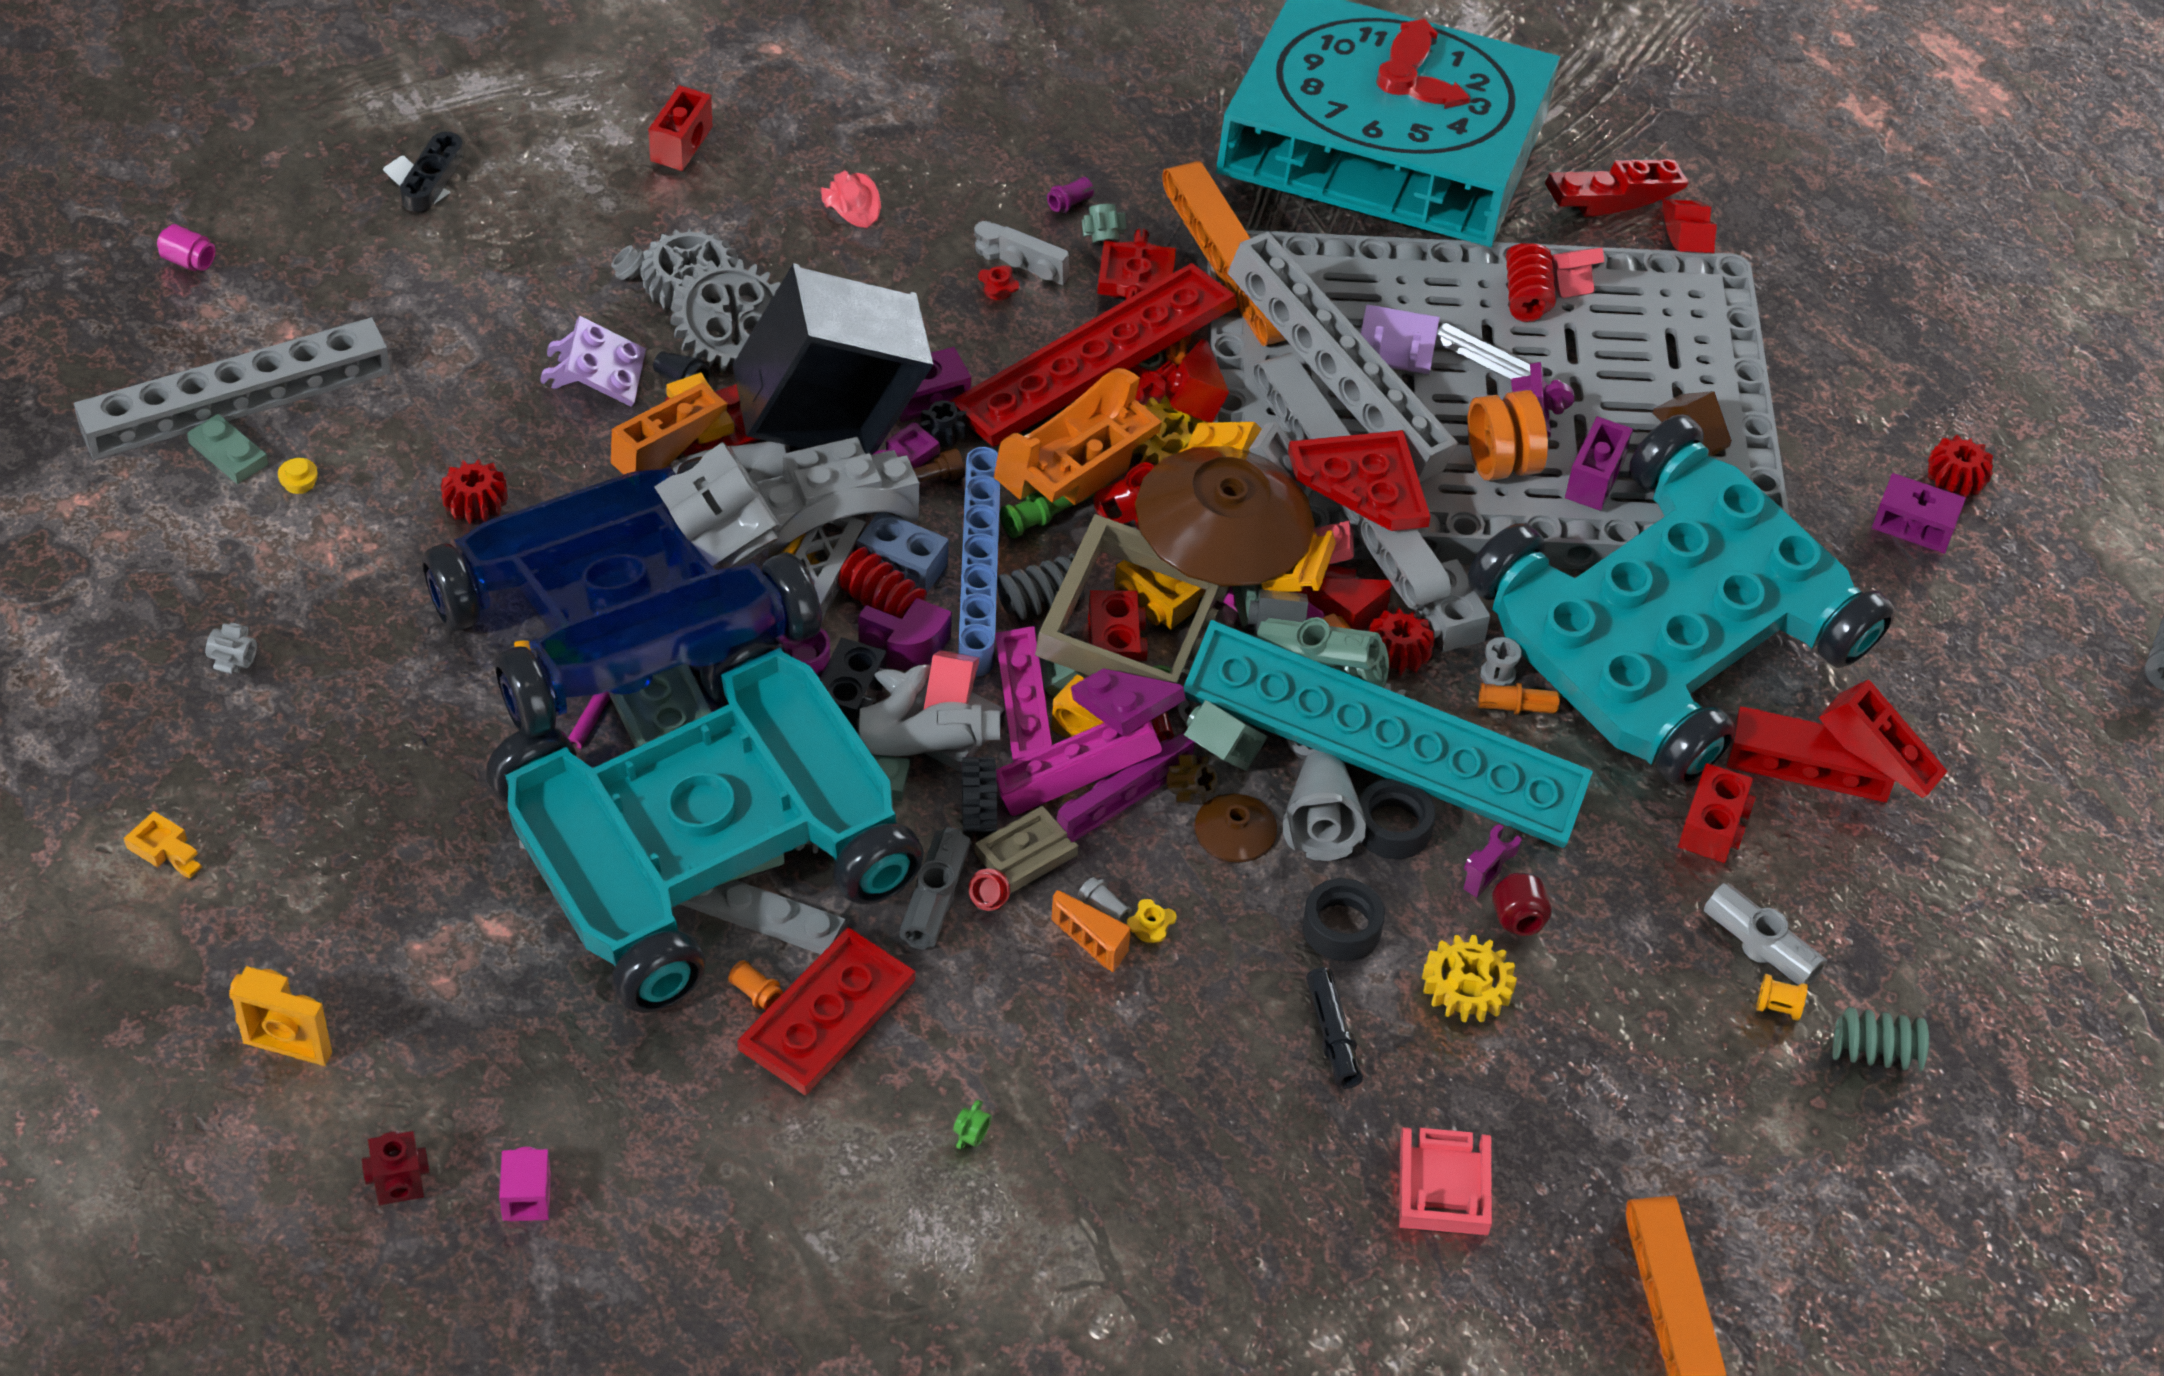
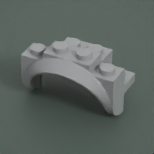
[755,437,919,557]

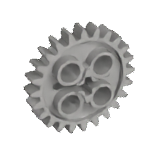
[670,258,781,374]

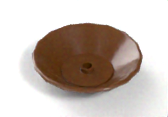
[1135,446,1315,586]

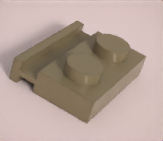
[974,805,1078,894]

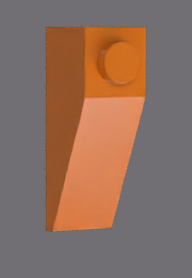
[610,382,727,484]

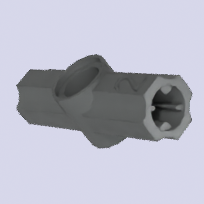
[900,826,971,950]

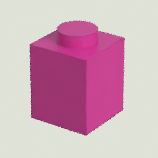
[499,1147,551,1221]

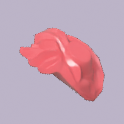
[821,170,881,228]

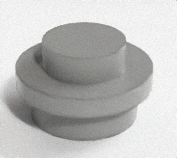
[611,245,644,280]

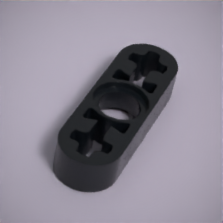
[400,132,464,212]

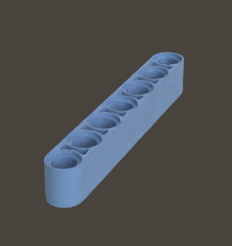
[958,447,1000,677]

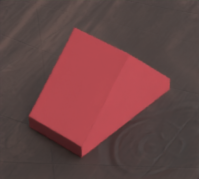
[924,650,980,709]

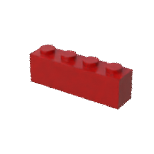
[1726,706,1895,803]

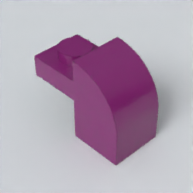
[858,598,952,670]

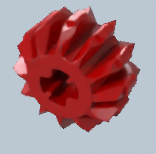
[1928,434,1993,497]
[441,458,508,524]
[1369,607,1435,675]

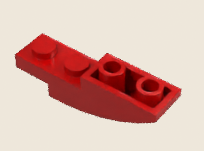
[1545,159,1689,217]

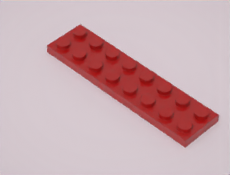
[950,263,1237,447]

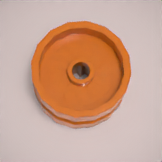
[1467,390,1548,481]

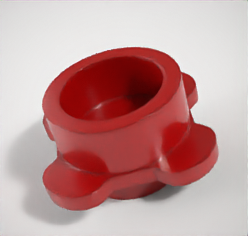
[978,265,1019,300]

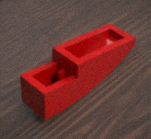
[1662,199,1717,253]

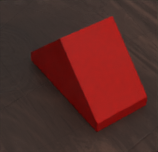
[1311,578,1392,631]

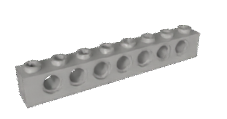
[1228,231,1458,482]
[73,317,391,461]

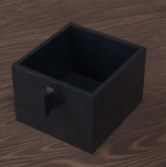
[733,263,934,455]

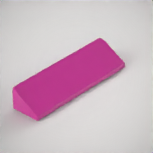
[996,721,1162,816]

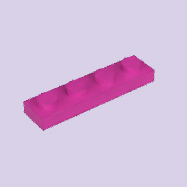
[995,626,1053,762]

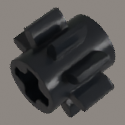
[920,401,966,447]

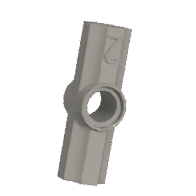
[1704,883,1827,987]

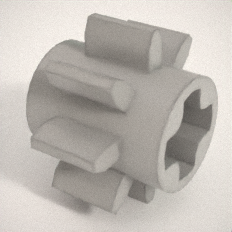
[205,622,257,674]

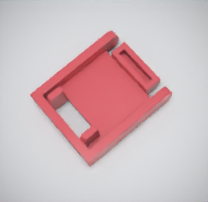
[1399,1127,1492,1235]

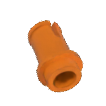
[728,960,783,1010]

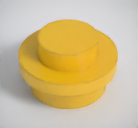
[278,458,318,494]

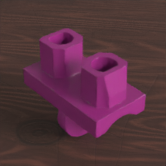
[1511,362,1574,437]

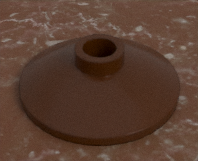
[1194,793,1277,863]

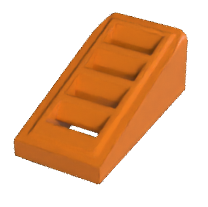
[1051,890,1131,972]

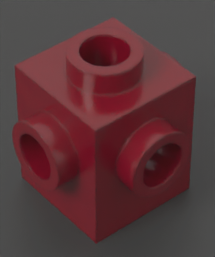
[361,1131,430,1206]

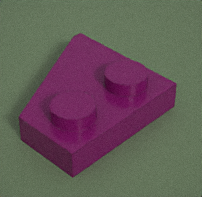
[1071,668,1185,736]

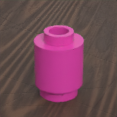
[157,224,216,271]

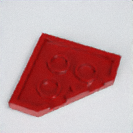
[1288,430,1431,531]

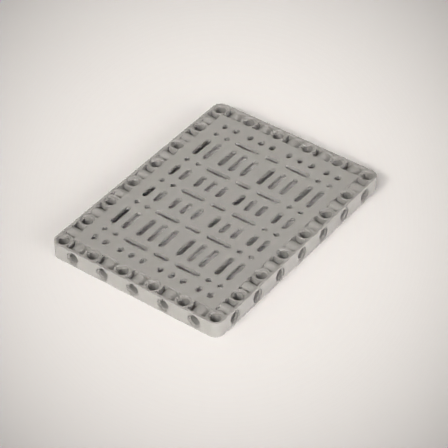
[1207,230,1790,569]

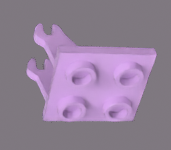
[1361,304,1440,374]
[540,316,646,407]

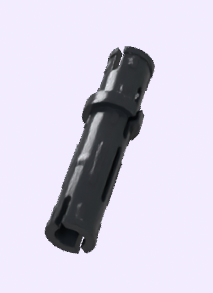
[1306,967,1363,1089]

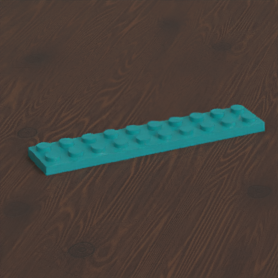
[1184,620,1593,848]

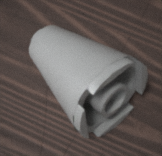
[1282,751,1366,861]

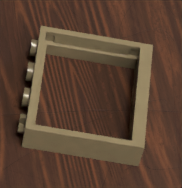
[1035,514,1230,687]

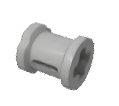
[1480,637,1521,686]

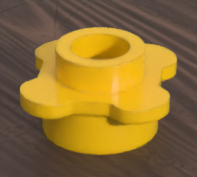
[1127,899,1177,943]

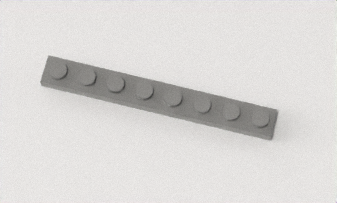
[519,839,845,954]

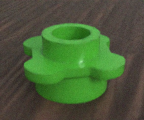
[953,1099,992,1150]

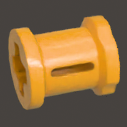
[1756,974,1808,1021]

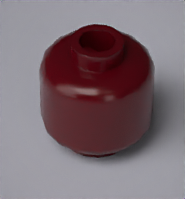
[1492,873,1552,936]

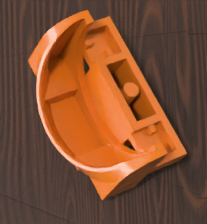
[993,368,1162,505]

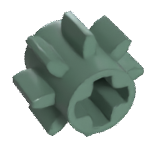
[1082,204,1127,246]

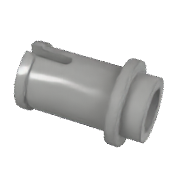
[1078,877,1132,923]

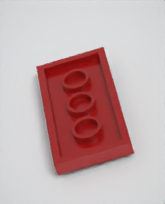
[737,927,916,1096]

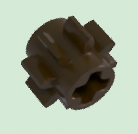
[1167,754,1218,805]

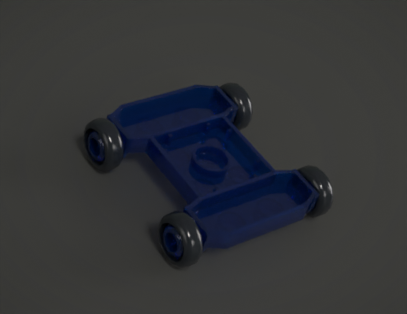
[422,457,822,738]

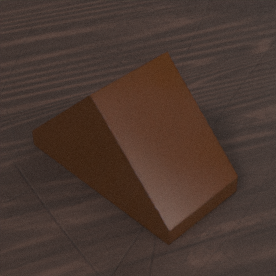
[1652,391,1732,456]

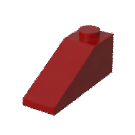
[1165,339,1230,423]
[1818,679,1948,798]

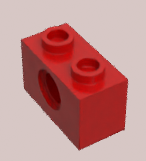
[648,85,713,171]

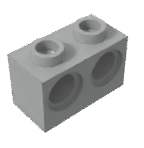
[1413,559,1490,652]

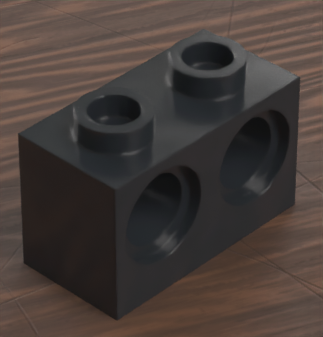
[820,637,890,734]

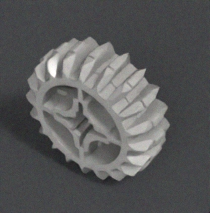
[640,227,738,310]

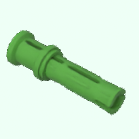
[999,483,1111,538]

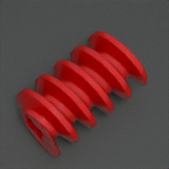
[1506,243,1556,323]
[838,547,927,619]

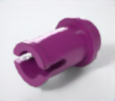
[1047,177,1094,213]

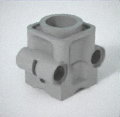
[655,442,782,573]

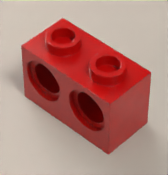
[1088,590,1148,662]
[1677,763,1756,863]

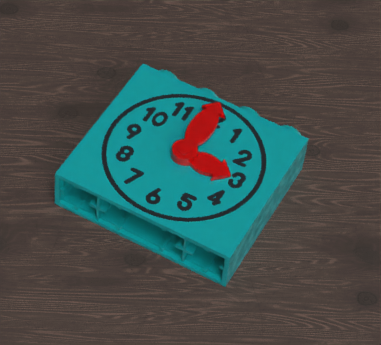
[1216,0,1560,248]

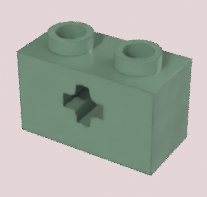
[1184,700,1268,771]

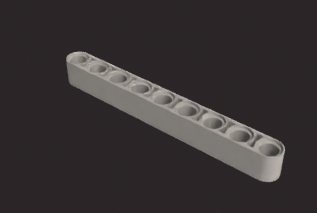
[1253,353,1451,609]

